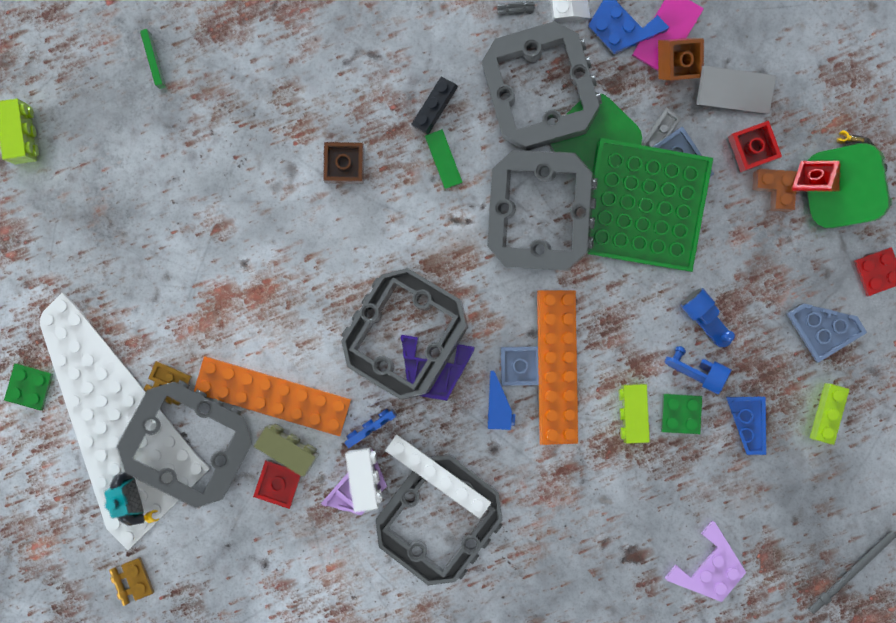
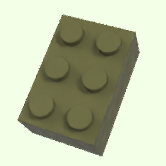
[253,424,319,477]

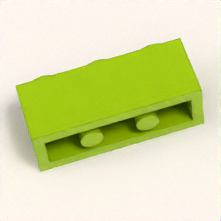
[809,383,850,445]
[618,384,650,444]

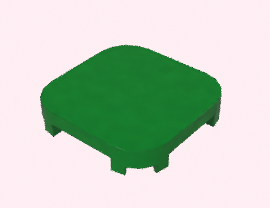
[550,93,642,172]
[807,144,892,228]

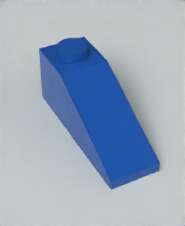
[487,371,515,430]

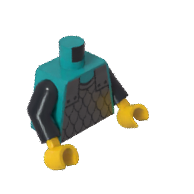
[104,472,159,526]

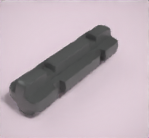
[497,0,535,15]

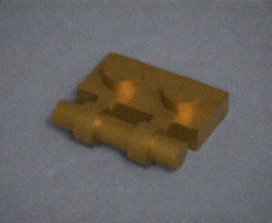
[144,361,192,406]
[109,557,155,606]

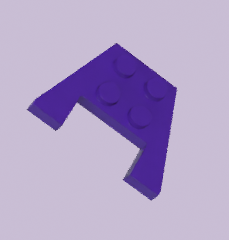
[401,335,475,401]

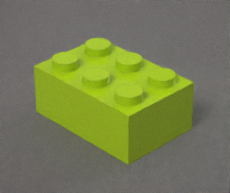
[0,98,39,165]

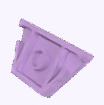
[321,448,387,515]

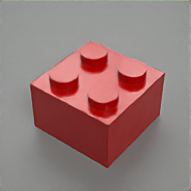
[728,121,782,173]

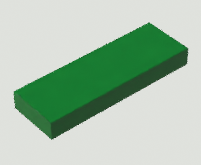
[140,29,166,89]
[425,129,463,190]

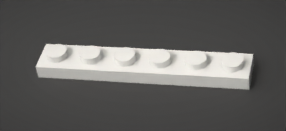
[385,434,491,518]

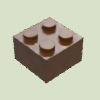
[323,142,364,184]

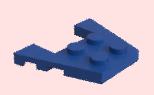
[588,0,669,55]

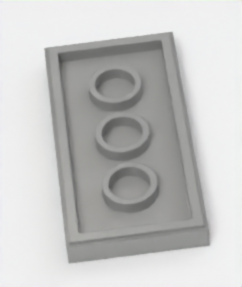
[696,66,776,114]

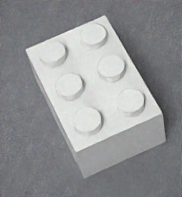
[345,447,382,512]

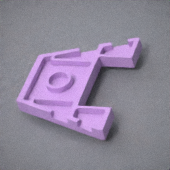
[665,521,746,602]

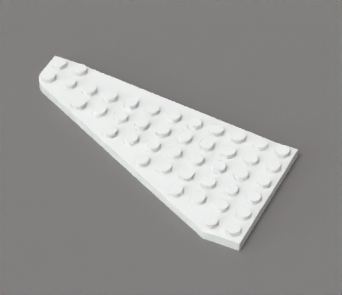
[40,293,211,550]

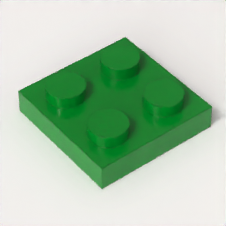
[4,363,53,411]
[661,394,702,434]

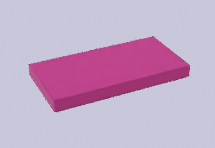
[632,0,704,71]

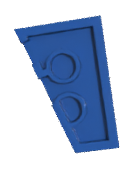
[726,397,766,455]
[344,409,397,449]

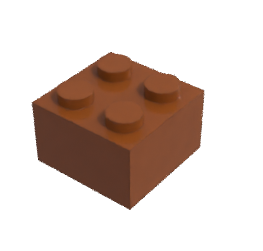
[658,38,704,80]

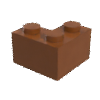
[752,169,797,212]

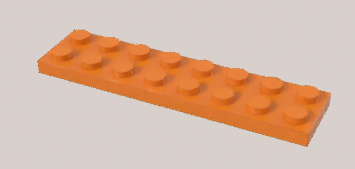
[537,290,578,445]
[193,356,351,436]

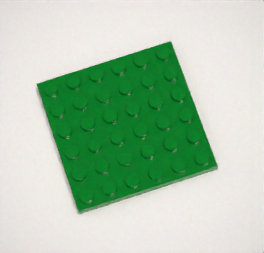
[588,138,713,272]

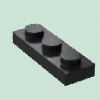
[411,76,458,135]

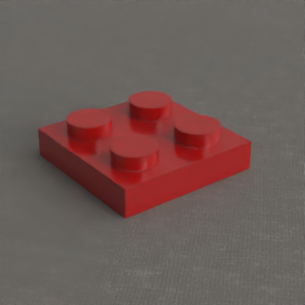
[854,247,896,296]
[253,460,301,509]

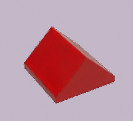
[792,161,840,191]

